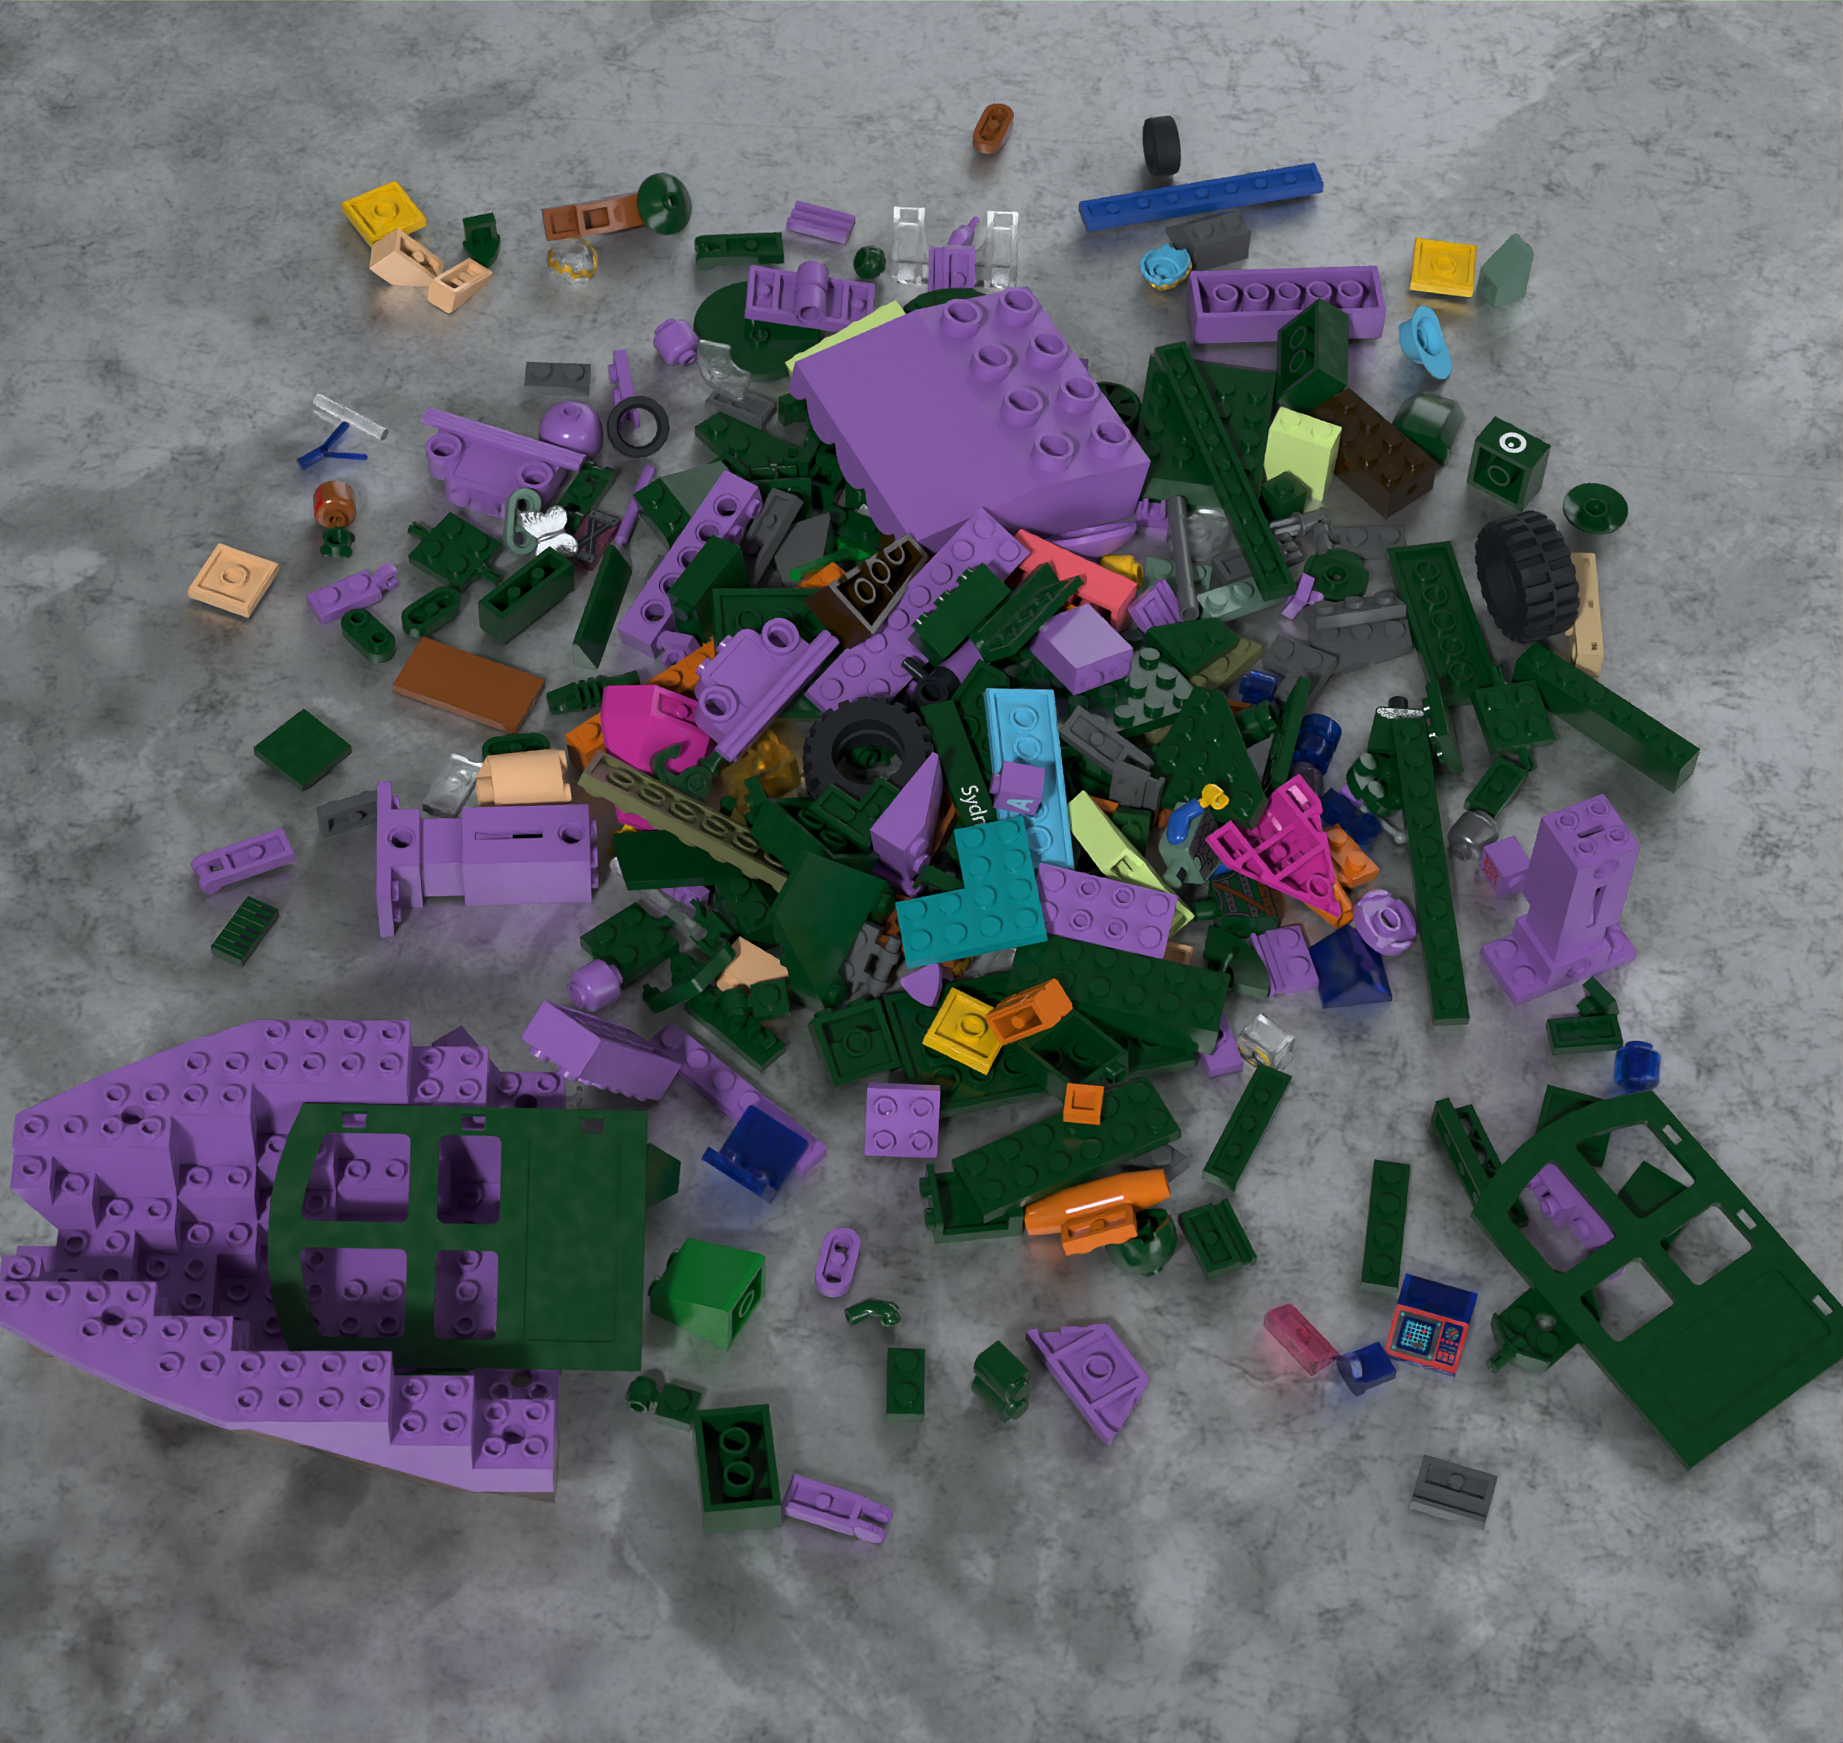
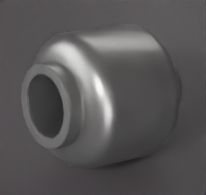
[1447,810,1499,862]

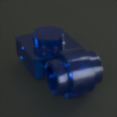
[1320,788,1381,845]

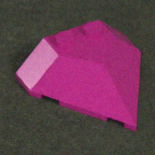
[1205,774,1341,917]

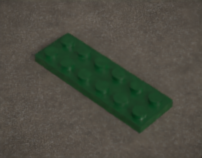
[1385,541,1493,708]
[951,1076,1181,1223]

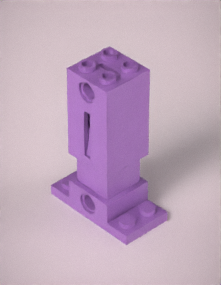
[376,781,598,937]
[1480,794,1641,1007]

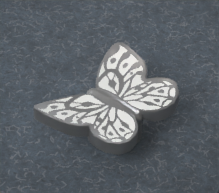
[517,505,579,557]

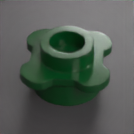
[320,527,355,559]

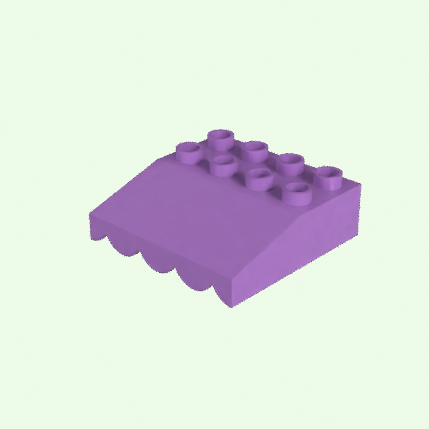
[788,286,1151,564]

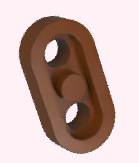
[973,103,1014,154]

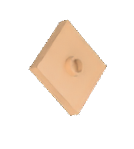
[188,543,279,618]

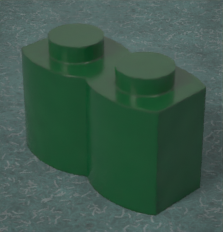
[971,1340,1032,1423]

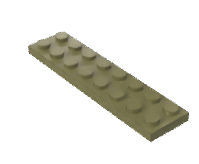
[577,750,790,892]

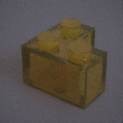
[720,727,802,818]

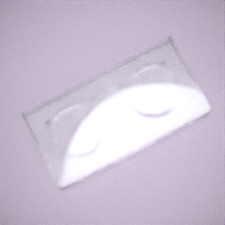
[422,753,483,818]

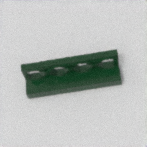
[968,562,1083,663]
[1431,1098,1529,1229]

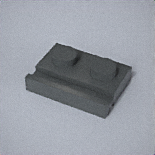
[1108,760,1165,831]
[1409,1455,1498,1530]

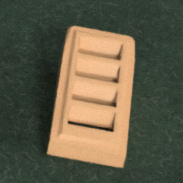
[427,258,493,314]

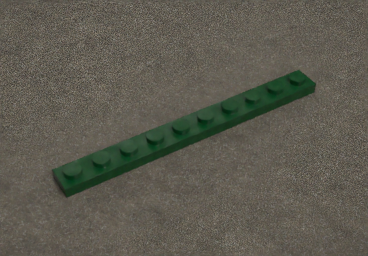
[1154,341,1297,602]
[1390,717,1470,1026]

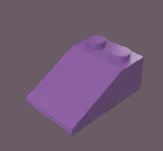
[870,752,944,882]

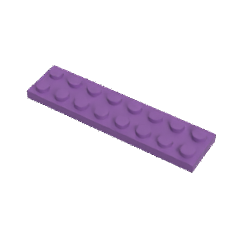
[804,507,1030,713]

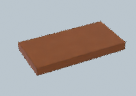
[393,637,545,735]

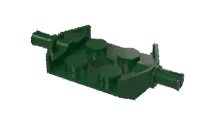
[1485,1269,1603,1374]

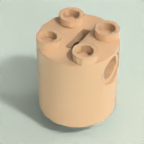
[475,748,572,807]

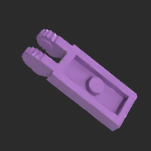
[781,1474,893,1544]

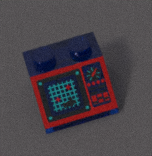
[1383,1273,1478,1378]

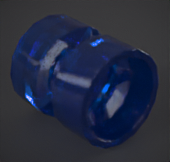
[1290,713,1342,778]

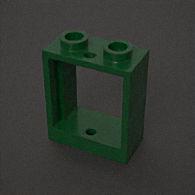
[1016,1007,1129,1104]

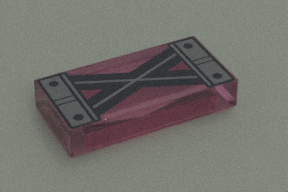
[565,508,621,572]

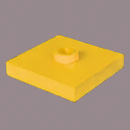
[341,180,427,249]
[1410,237,1477,298]
[922,987,1003,1075]

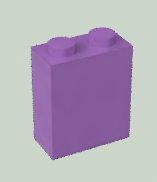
[1030,604,1133,695]

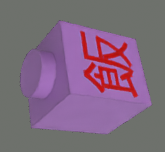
[1479,836,1530,897]

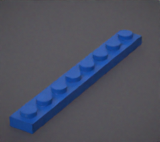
[1078,162,1324,232]

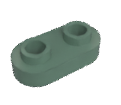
[503,488,541,555]

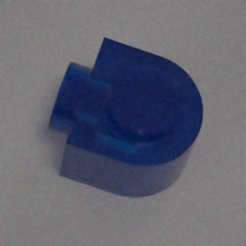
[1239,669,1279,705]

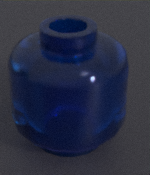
[1613,1041,1661,1094]

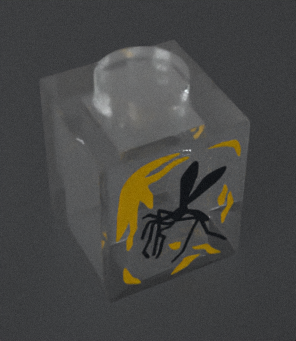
[1237,1012,1295,1070]

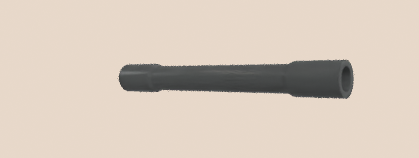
[1166,496,1199,621]

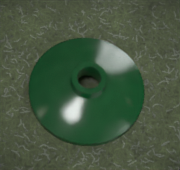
[637,173,692,235]
[1563,483,1628,535]

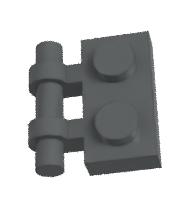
[838,919,902,1002]

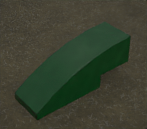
[807,442,845,509]

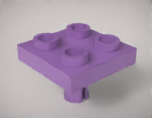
[864,1083,940,1158]

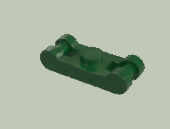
[553,459,617,533]

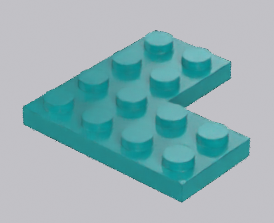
[895,816,1048,969]

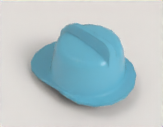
[1399,305,1452,379]

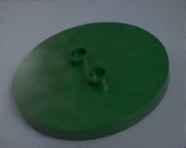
[693,281,820,382]

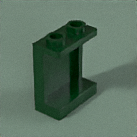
[919,1163,1024,1244]

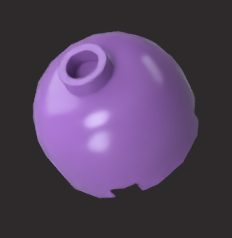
[538,400,603,460]

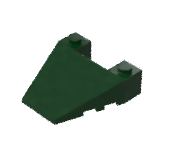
[769,850,897,1011]

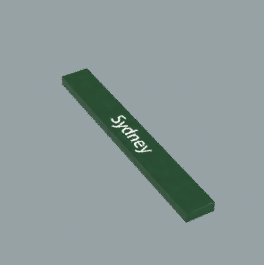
[919,700,997,828]

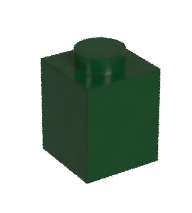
[1259,471,1307,522]

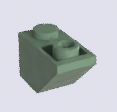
[1477,233,1534,309]

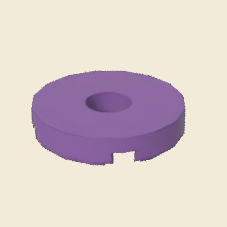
[1353,889,1417,956]

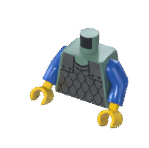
[1159,784,1232,888]

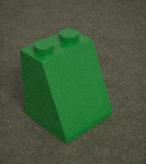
[647,1238,766,1351]

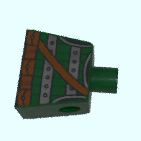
[1191,871,1279,938]

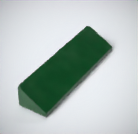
[572,544,632,670]

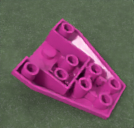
[600,685,719,831]

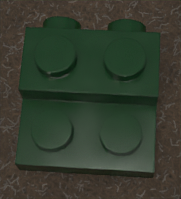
[807,998,902,1089]

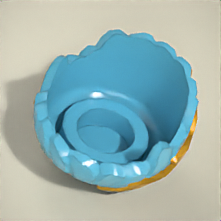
[1140,243,1192,291]

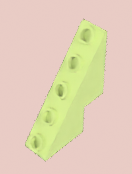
[1067,790,1195,939]

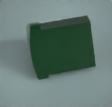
[462,212,501,268]

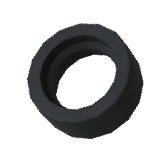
[1142,115,1181,177]
[606,396,670,459]

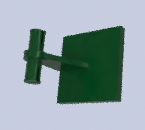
[747,463,813,532]

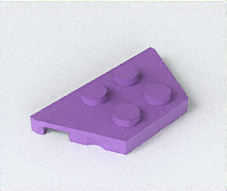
[1025,1323,1150,1447]

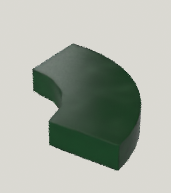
[1202,925,1269,999]

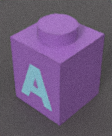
[989,761,1045,816]

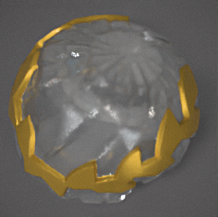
[546,237,598,285]

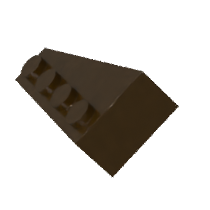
[803,533,931,650]

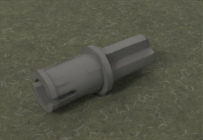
[1268,507,1331,537]

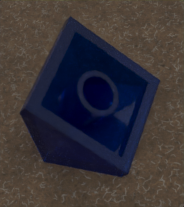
[1308,924,1392,1009]

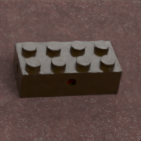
[1305,387,1438,519]

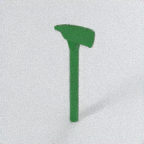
[789,536,879,582]

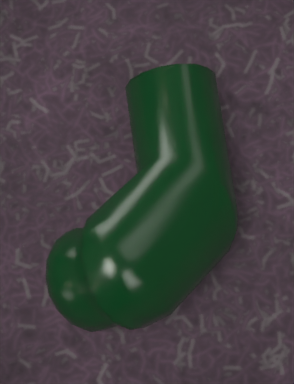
[844,1298,901,1327]

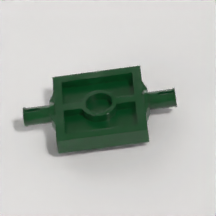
[408,512,504,594]
[1470,664,1556,772]
[580,902,682,987]

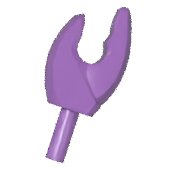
[947,216,980,246]

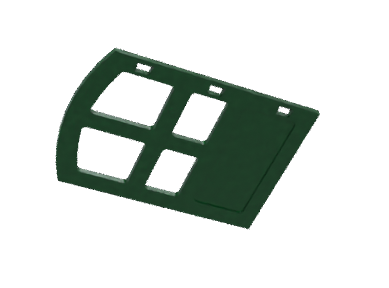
[1470,1090,1843,1472]
[268,1103,648,1372]

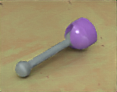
[1334,783,1406,844]

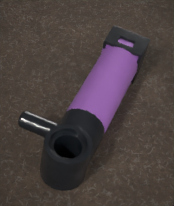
[901,637,991,723]

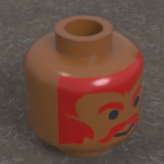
[313,481,357,529]

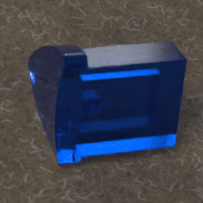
[1336,1341,1397,1397]

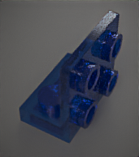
[701,1105,809,1204]

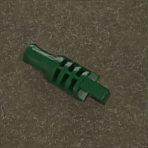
[546,670,641,715]

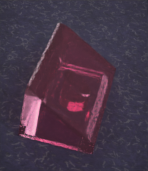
[1263,1303,1340,1376]

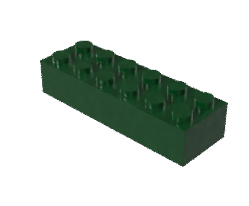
[1005,934,1231,1056]

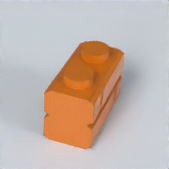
[985,978,1073,1045]

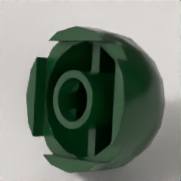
[1105,1208,1178,1277]

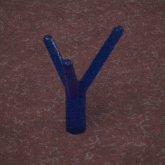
[296,421,368,471]

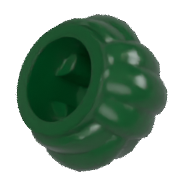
[853,246,886,280]

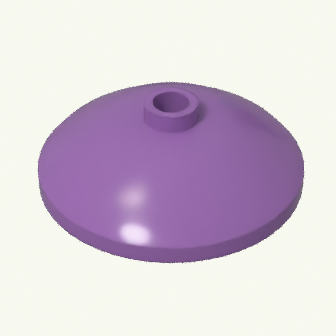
[1042,522,1137,564]

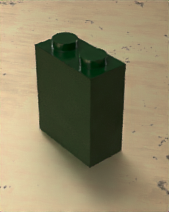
[667,534,751,644]

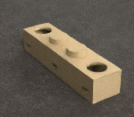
[1564,552,1604,677]

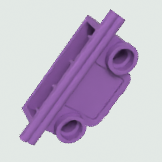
[421,407,586,519]
[694,618,839,763]

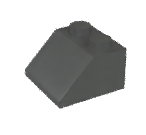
[1165,211,1251,271]

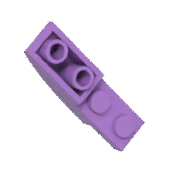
[1526,1164,1624,1280]

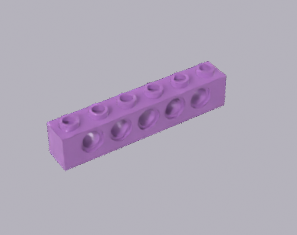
[616,470,763,659]

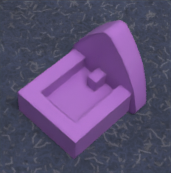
[900,963,955,1007]

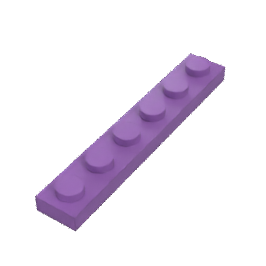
[649,1021,827,1177]

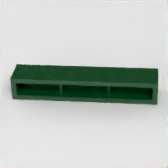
[1511,641,1700,794]

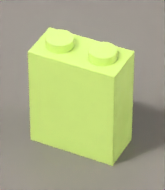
[1261,407,1342,501]

